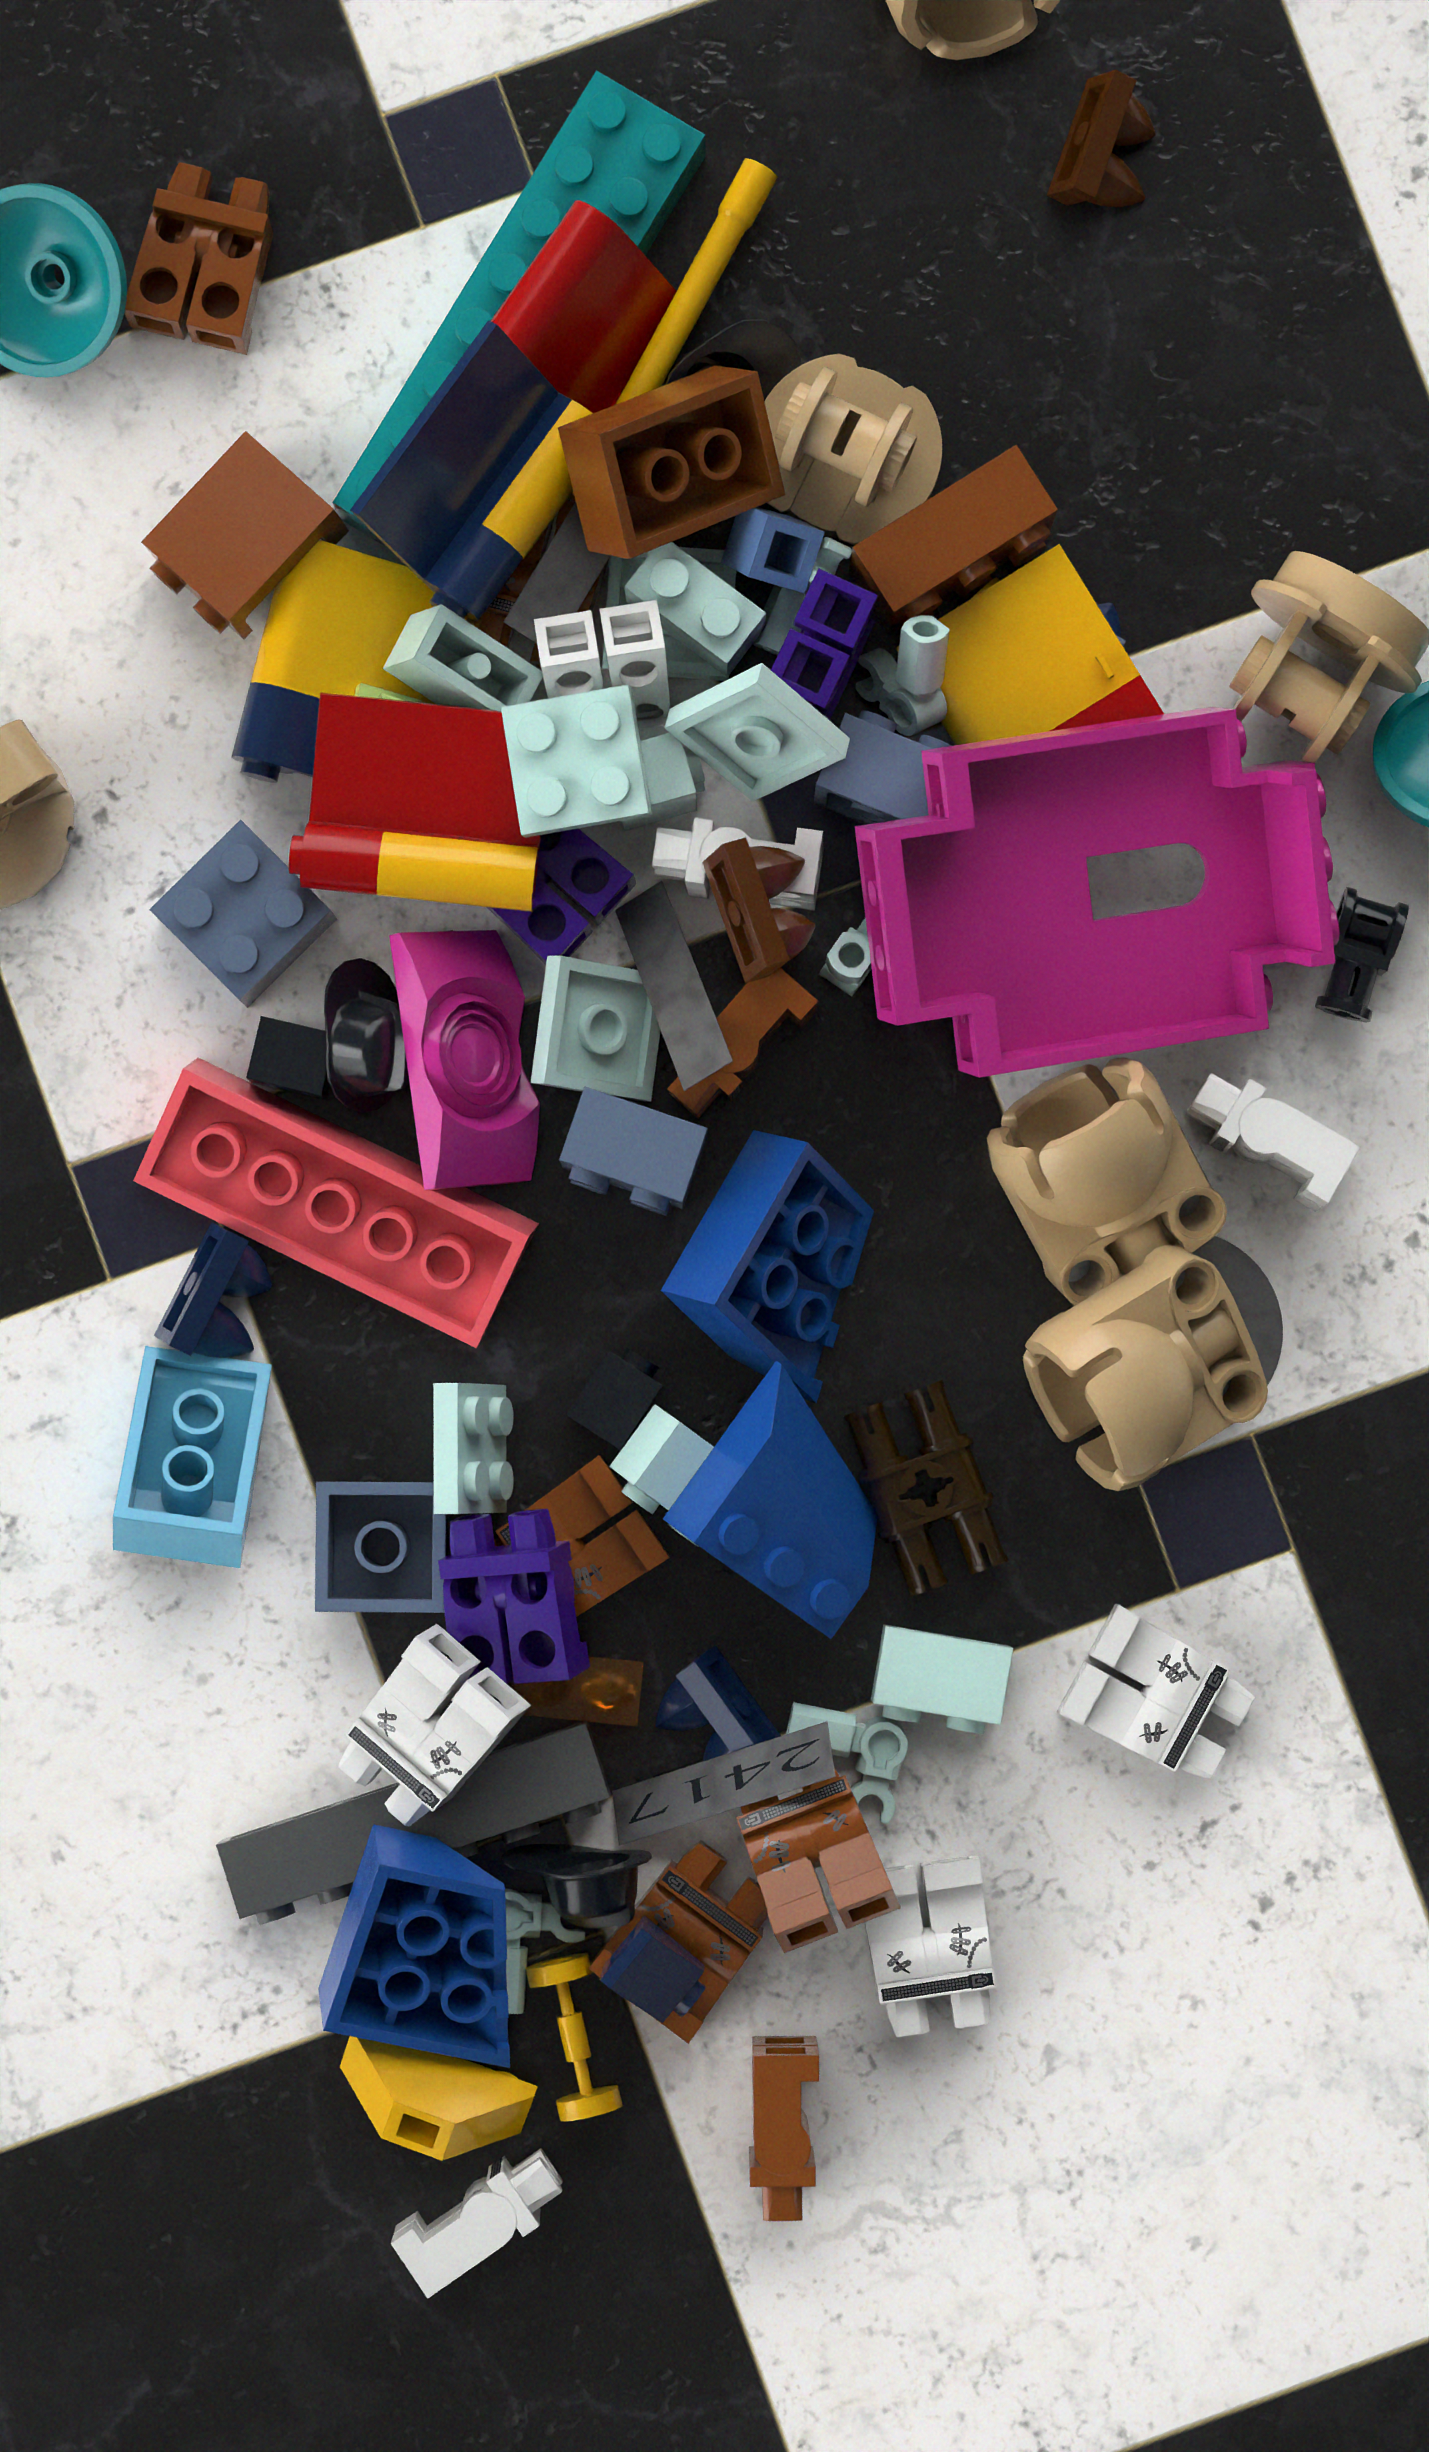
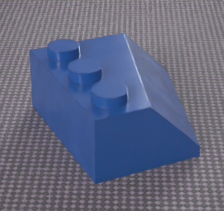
[660,1130,874,1403]
[663,1361,877,1639]
[318,1824,510,2068]

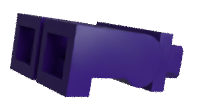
[771,568,878,721]
[486,828,636,965]
[438,1509,590,1687]

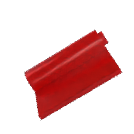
[491,200,676,499]

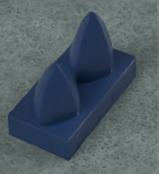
[154,1222,272,1358]
[655,1645,781,1761]

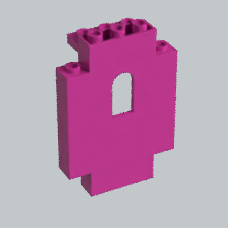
[855,707,1339,1078]

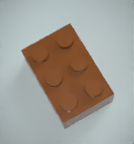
[558,366,786,559]
[849,445,1058,635]

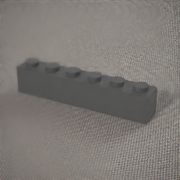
[216,1720,611,1925]

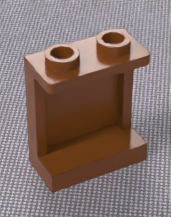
[141,431,349,640]

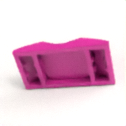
[389,930,540,1190]

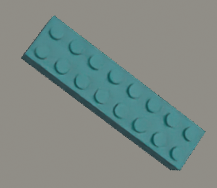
[332,70,706,548]

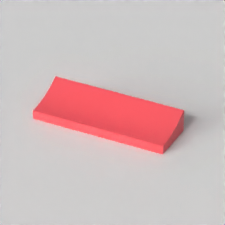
[133,1058,539,1348]

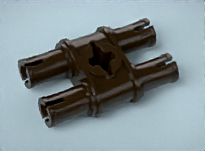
[844,1380,1009,1597]

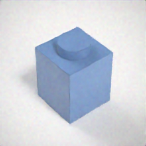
[721,506,825,594]

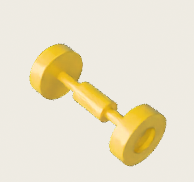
[525,1953,623,2121]

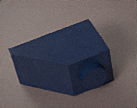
[600,1915,706,2023]

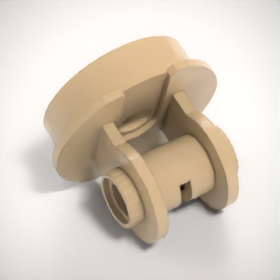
[764,354,942,545]
[1229,551,1429,763]

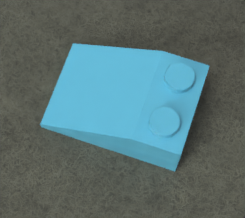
[113,1346,272,1568]

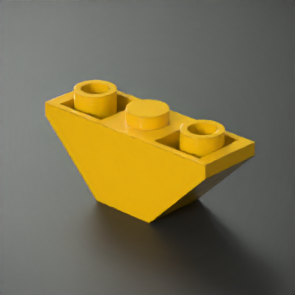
[340,2036,538,2161]

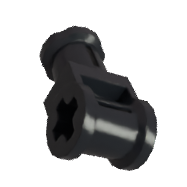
[1315,887,1409,1023]

